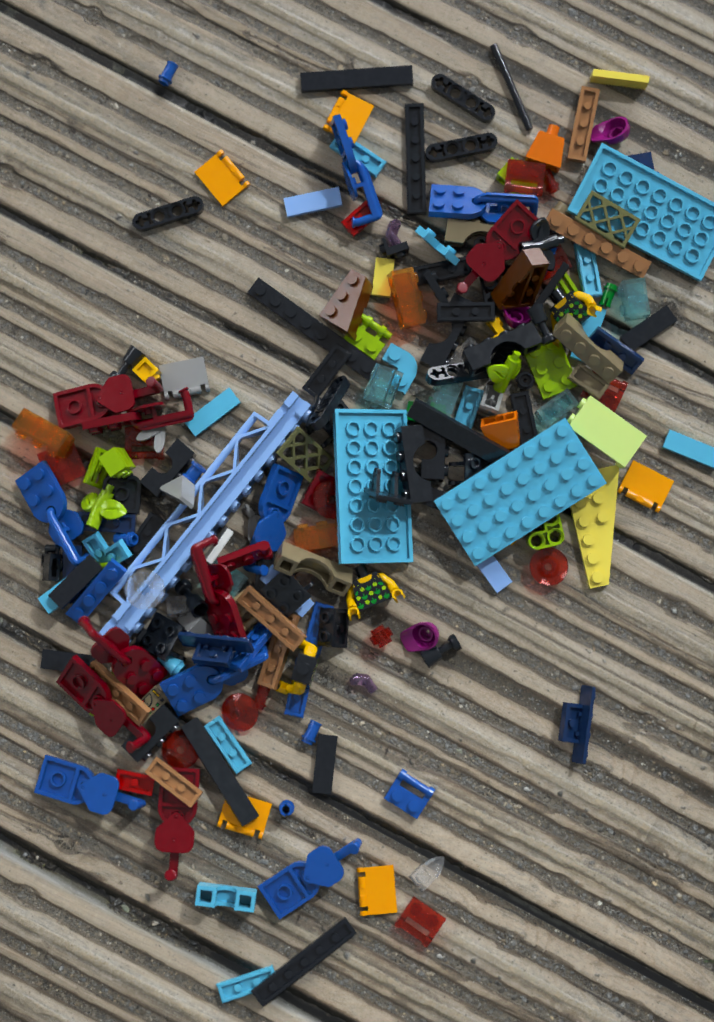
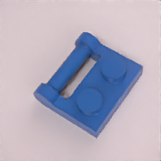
[384,768,435,819]

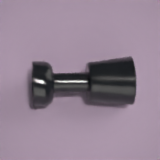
[526,303,557,346]
[109,345,146,377]
[175,579,209,618]
[420,634,462,668]

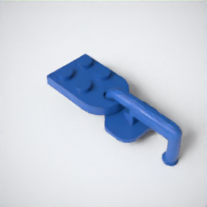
[330,114,383,228]
[429,184,539,224]
[15,461,89,566]
[243,463,304,576]
[160,643,269,717]
[34,755,146,815]
[258,838,362,920]

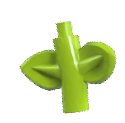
[487,351,522,393]
[81,484,127,530]

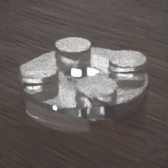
[125,570,165,610]

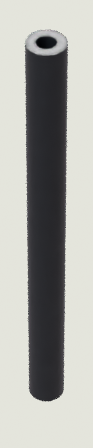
[490,43,533,131]

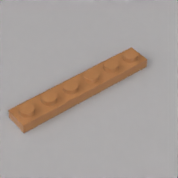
[546,208,652,279]

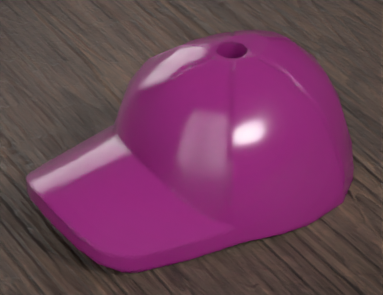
[591,116,630,145]
[503,306,530,329]
[400,622,439,652]

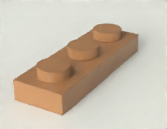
[145,756,203,808]

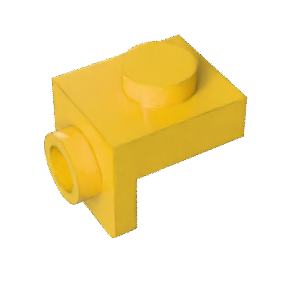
[485,317,505,338]
[132,357,162,383]

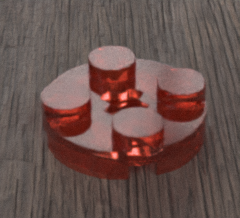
[313,480,337,519]

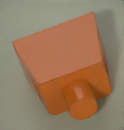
[524,124,565,173]
[480,410,520,451]

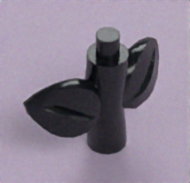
[518,217,564,271]

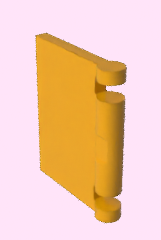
[323,90,374,144]
[194,150,250,207]
[617,460,674,513]
[217,796,272,840]
[357,865,397,916]

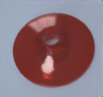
[530,547,568,586]
[222,693,258,731]
[162,730,199,768]

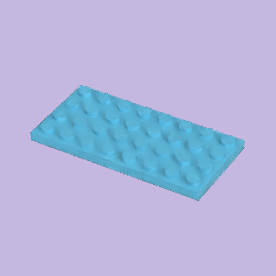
[567,143,714,282]
[333,409,413,564]
[434,418,607,566]

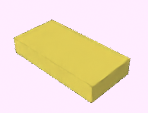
[371,257,395,298]

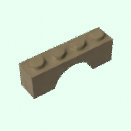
[444,218,519,256]
[552,313,624,384]
[273,541,353,597]

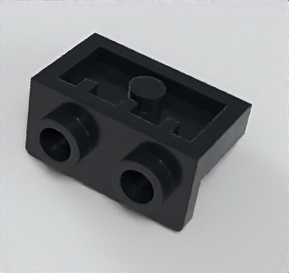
[318,607,349,648]

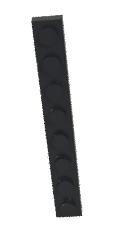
[247,277,381,382]

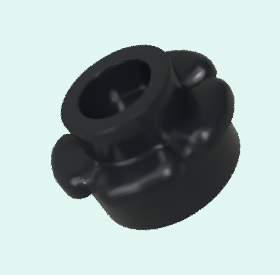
[516,371,535,390]

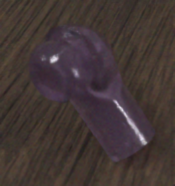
[386,219,402,246]
[349,673,378,694]

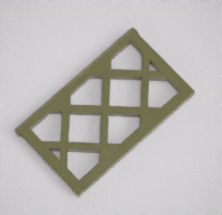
[574,190,641,249]
[276,426,334,483]

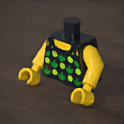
[550,288,602,347]
[346,564,405,621]
[276,640,320,695]

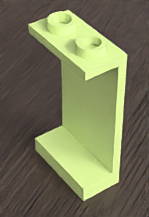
[567,395,647,469]

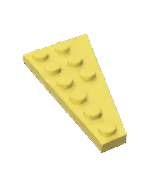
[570,465,619,589]

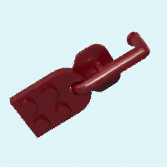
[455,199,538,295]
[53,374,163,431]
[81,387,194,436]
[190,535,247,638]
[78,616,169,699]
[56,654,151,753]
[154,767,201,881]

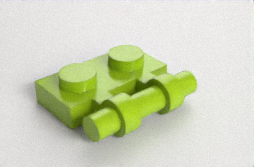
[343,314,393,361]

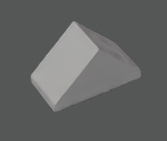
[477,384,504,416]
[160,475,195,509]
[177,608,214,635]

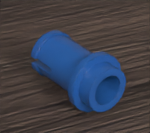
[158,61,178,87]
[113,532,139,547]
[302,719,322,745]
[279,800,295,816]

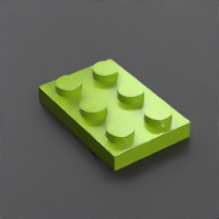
[524,342,578,400]

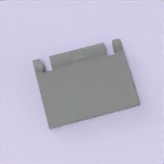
[159,357,210,400]

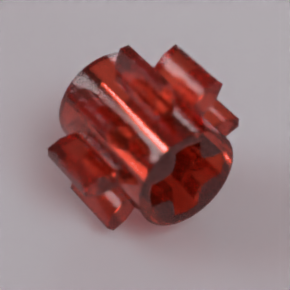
[369,624,393,648]

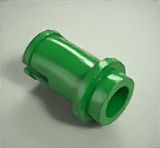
[599,283,618,308]

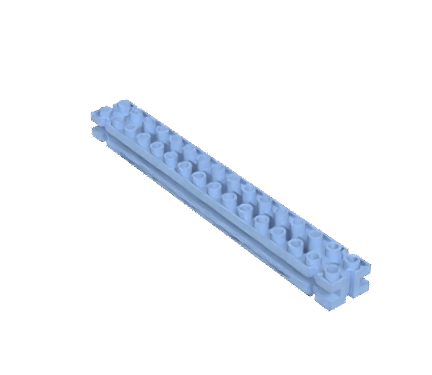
[99,391,312,644]

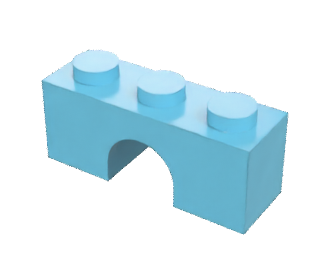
[195,882,258,913]

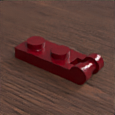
[216,541,273,572]

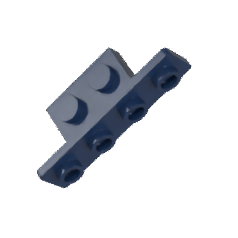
[177,632,254,668]
[558,685,596,765]

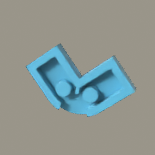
[415,225,460,266]
[382,343,417,395]
[82,531,132,563]

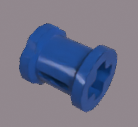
[182,460,206,485]

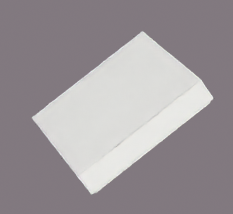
[205,527,233,564]

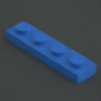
[65,558,127,623]

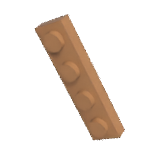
[567,86,600,164]
[236,585,307,652]
[257,614,300,690]
[89,659,152,726]

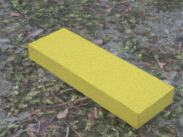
[590,69,649,89]

